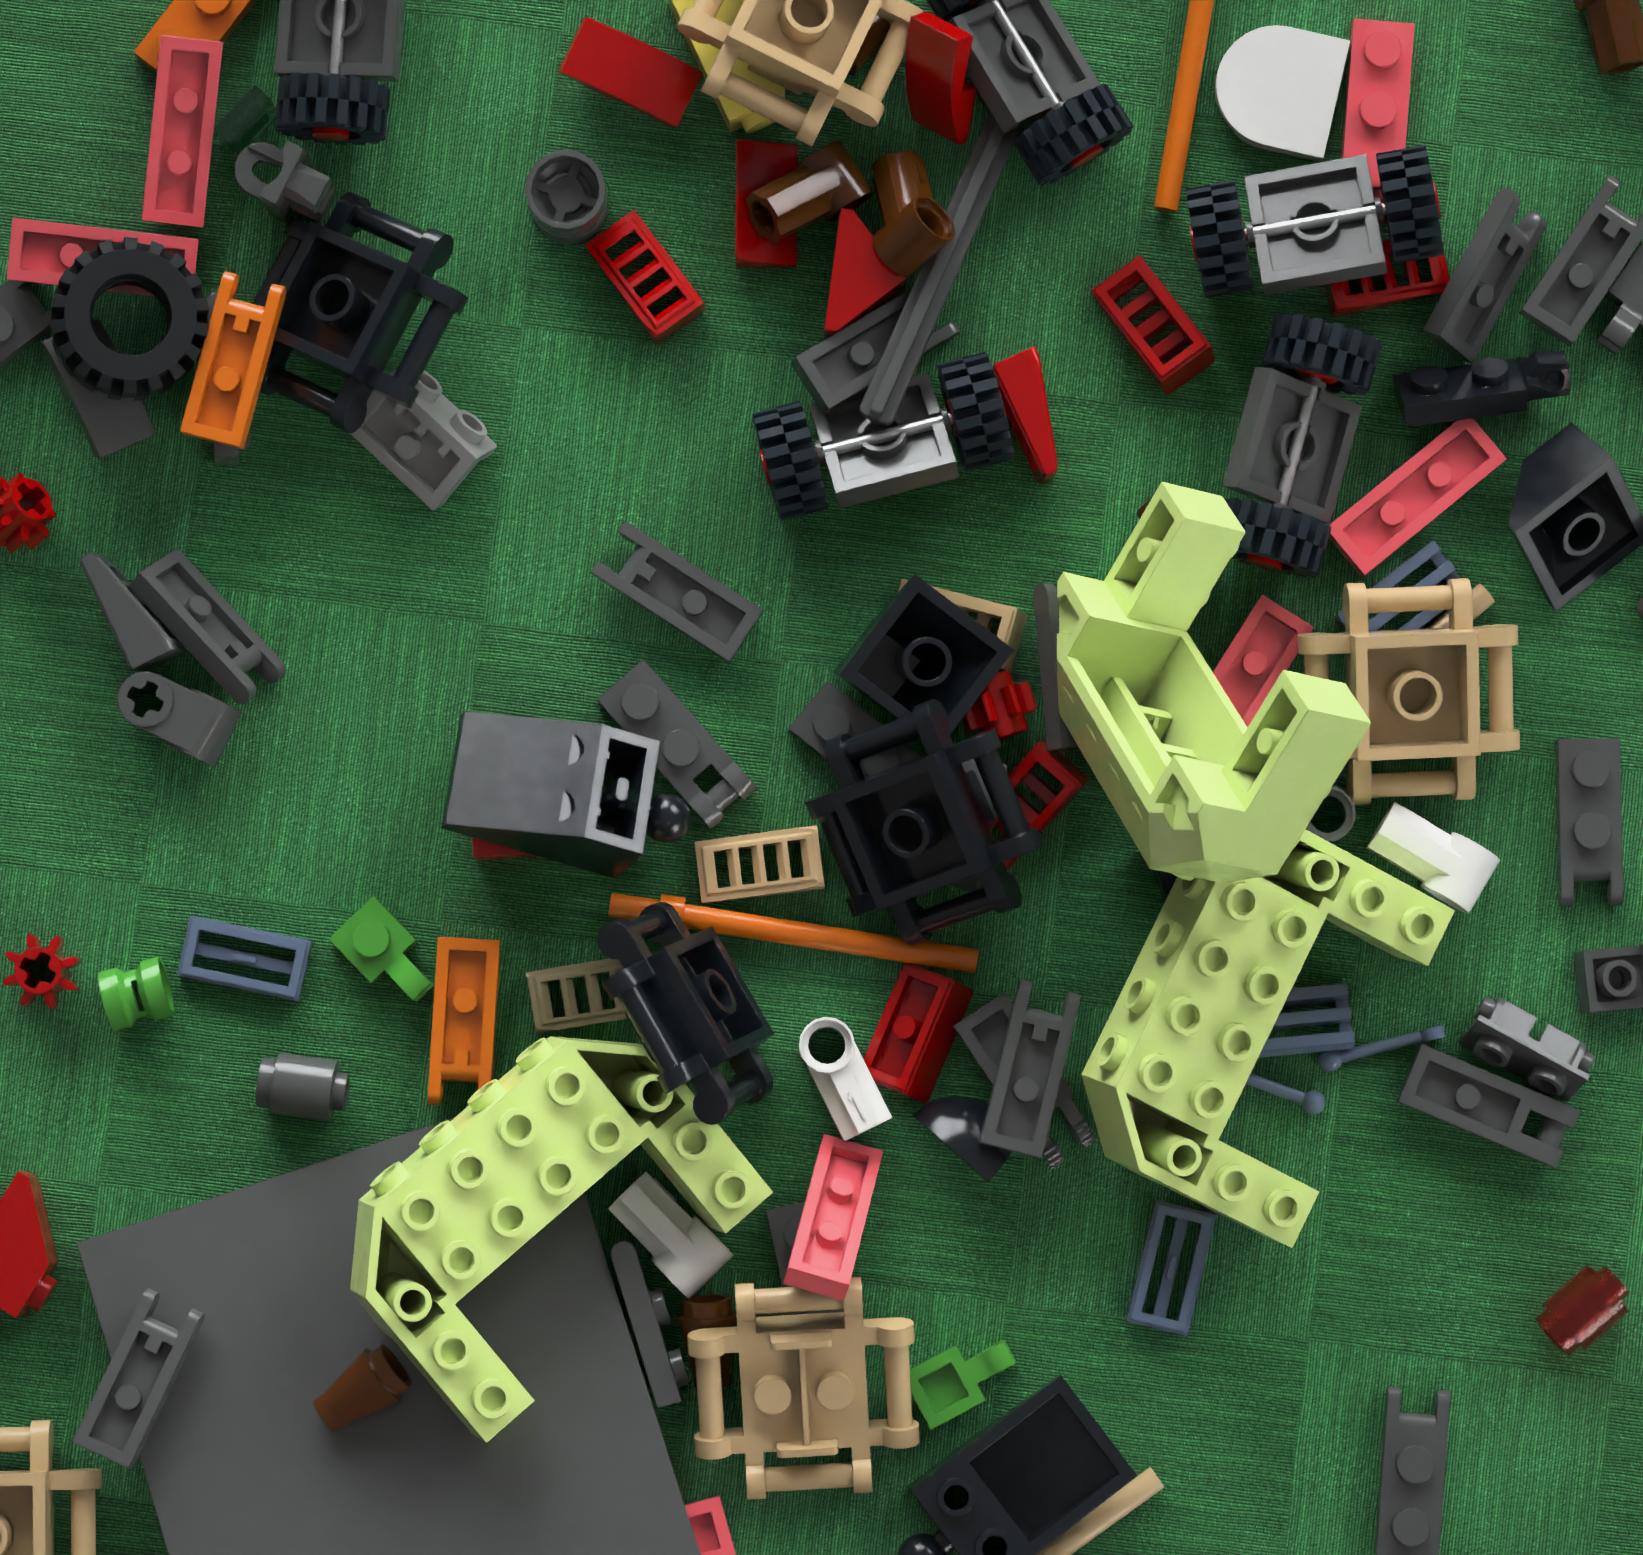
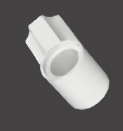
[1366,802,1500,914]
[799,1017,893,1142]
[608,1171,734,1299]

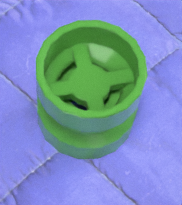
[98,956,175,1031]

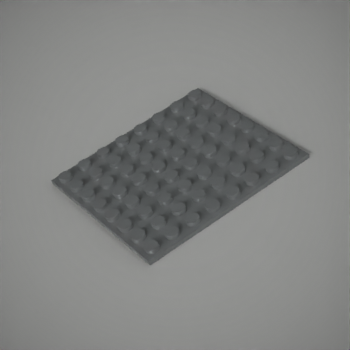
[77,1117,701,1555]

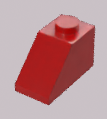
[0,1171,58,1318]

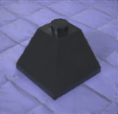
[1508,423,1643,611]
[834,574,1014,735]

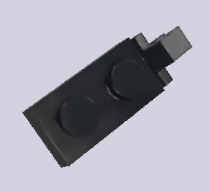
[1393,351,1570,427]

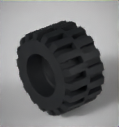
[50,237,209,401]

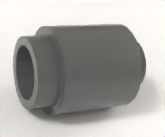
[256,1053,350,1122]

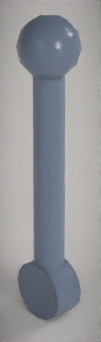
[1318,1025,1446,1072]
[1246,1073,1326,1115]

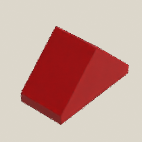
[824,208,906,340]

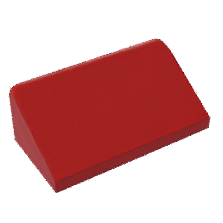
[735,139,798,268]
[864,962,973,1103]

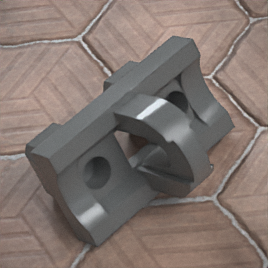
[235,141,338,225]

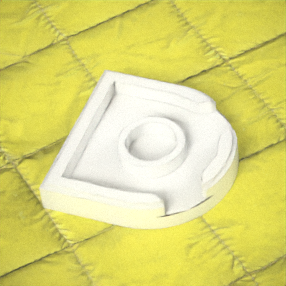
[1214,25,1350,162]

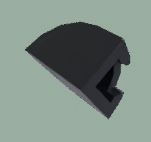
[912,1095,1012,1182]

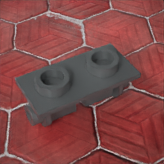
[1458,996,1595,1102]

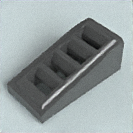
[79,552,187,671]

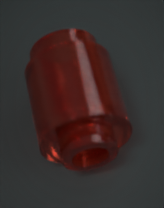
[1535,1265,1629,1357]

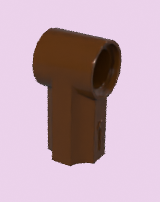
[1574,0,1643,75]
[746,140,874,244]
[872,149,955,277]

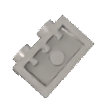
[350,370,497,511]

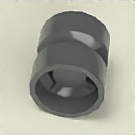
[525,150,609,245]

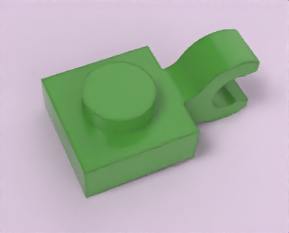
[329,896,435,1003]
[910,1339,1016,1430]

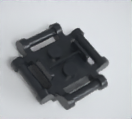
[252,192,469,433]
[805,699,1043,946]
[597,902,775,1125]

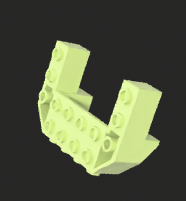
[1057,482,1371,883]
[1081,829,1455,1248]
[350,1036,773,1443]

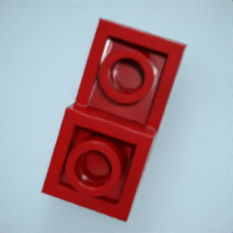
[905,12,977,145]
[558,17,703,128]

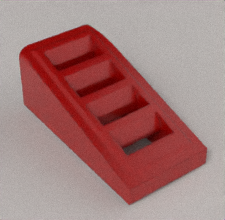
[584,210,706,345]
[1325,240,1450,318]
[1090,255,1215,395]
[993,346,1058,485]
[994,740,1089,871]

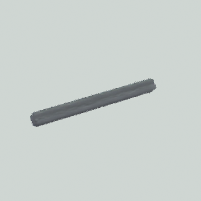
[859,111,1022,425]

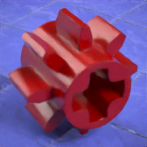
[0,472,56,553]
[962,670,1038,740]
[3,933,82,1009]

